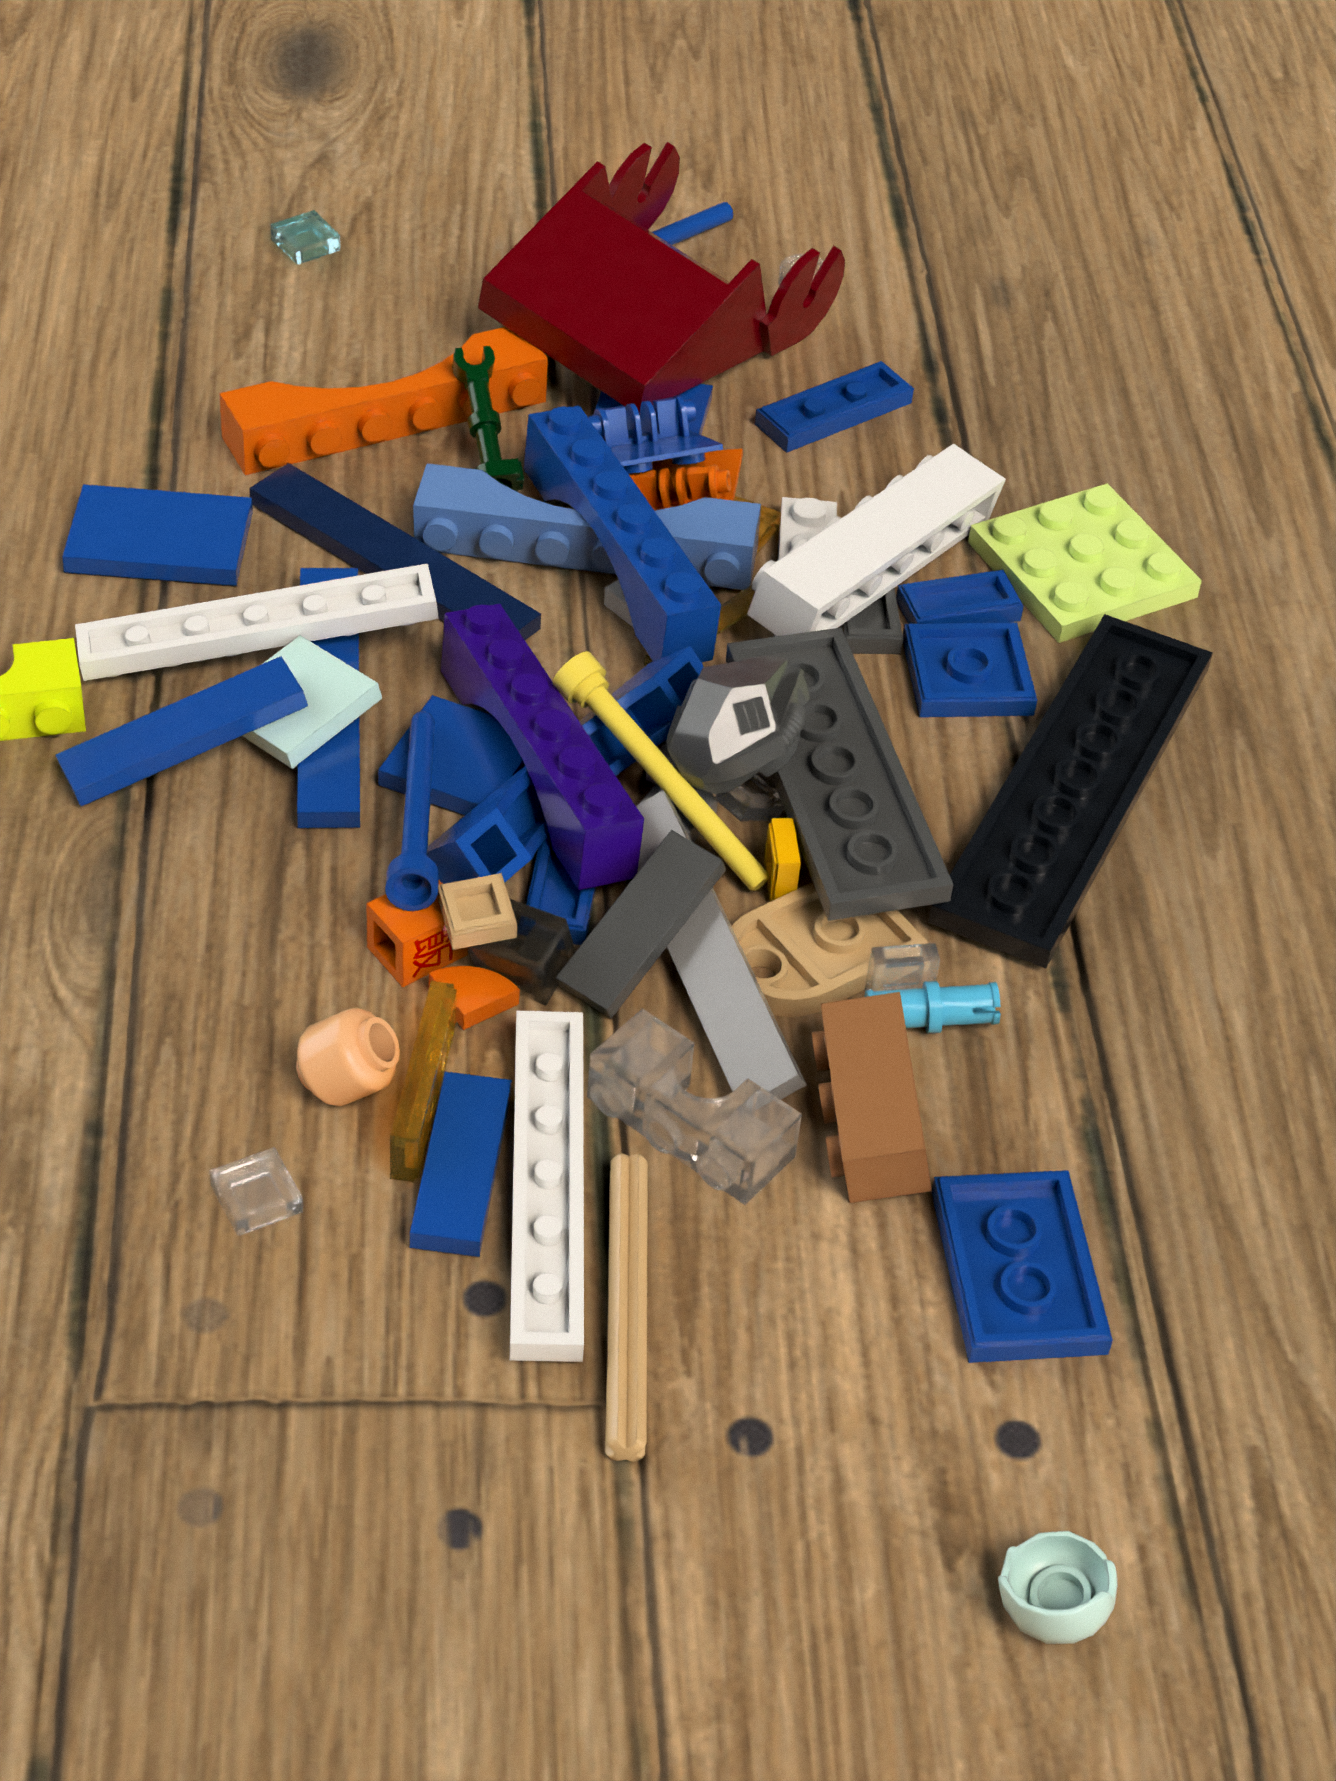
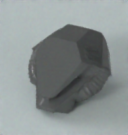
[667,656,810,794]

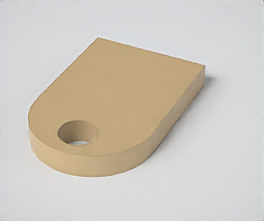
[732,882,929,1017]

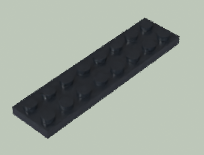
[928,614,1213,968]

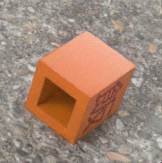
[366,880,468,987]

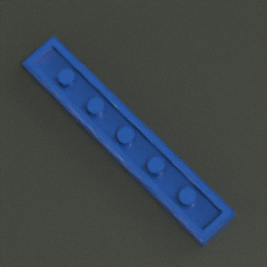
[297,568,360,828]

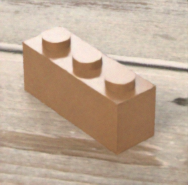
[811,992,932,1203]

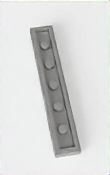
[636,790,807,1118]

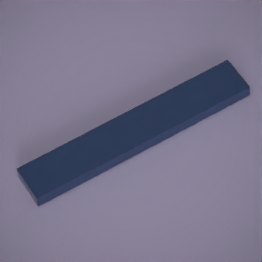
[249,463,541,640]

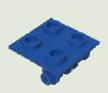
[587,396,723,473]

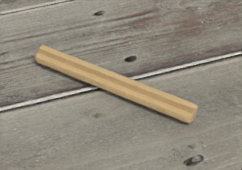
[605,1153,648,1462]

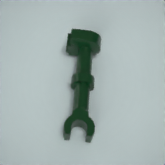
[452,346,524,492]

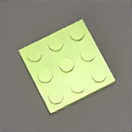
[968,483,1202,643]

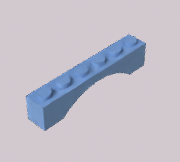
[413,463,761,591]

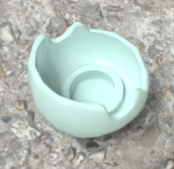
[998,1531,1118,1644]

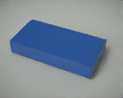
[896,570,1024,624]
[522,834,597,945]

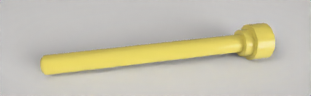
[553,651,769,891]

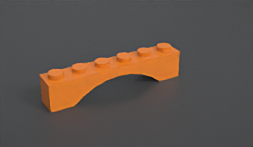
[219,327,548,475]

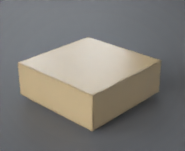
[438,873,517,950]

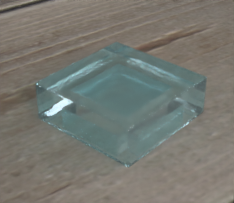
[270,210,340,265]

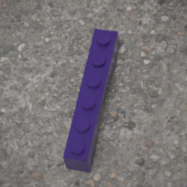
[441,604,644,890]

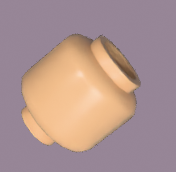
[296,1007,400,1106]

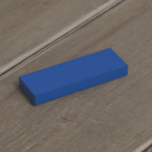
[755,361,914,453]
[410,1071,512,1257]

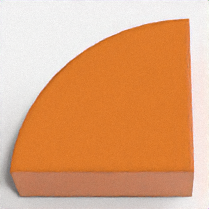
[429,966,520,1030]

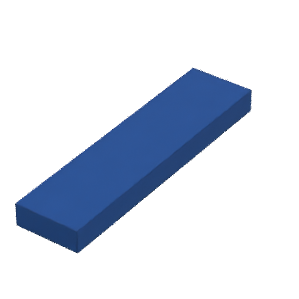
[55,656,308,806]

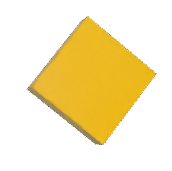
[764,818,801,902]

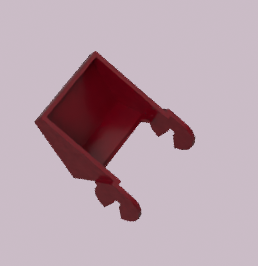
[478,142,845,415]

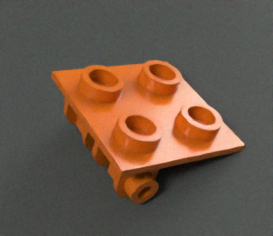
[628,448,743,511]

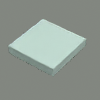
[242,635,382,769]

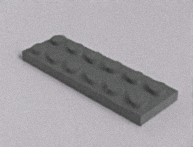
[726,628,953,921]

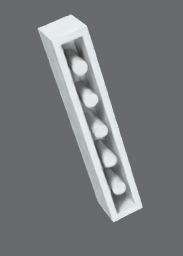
[747,444,1006,636]

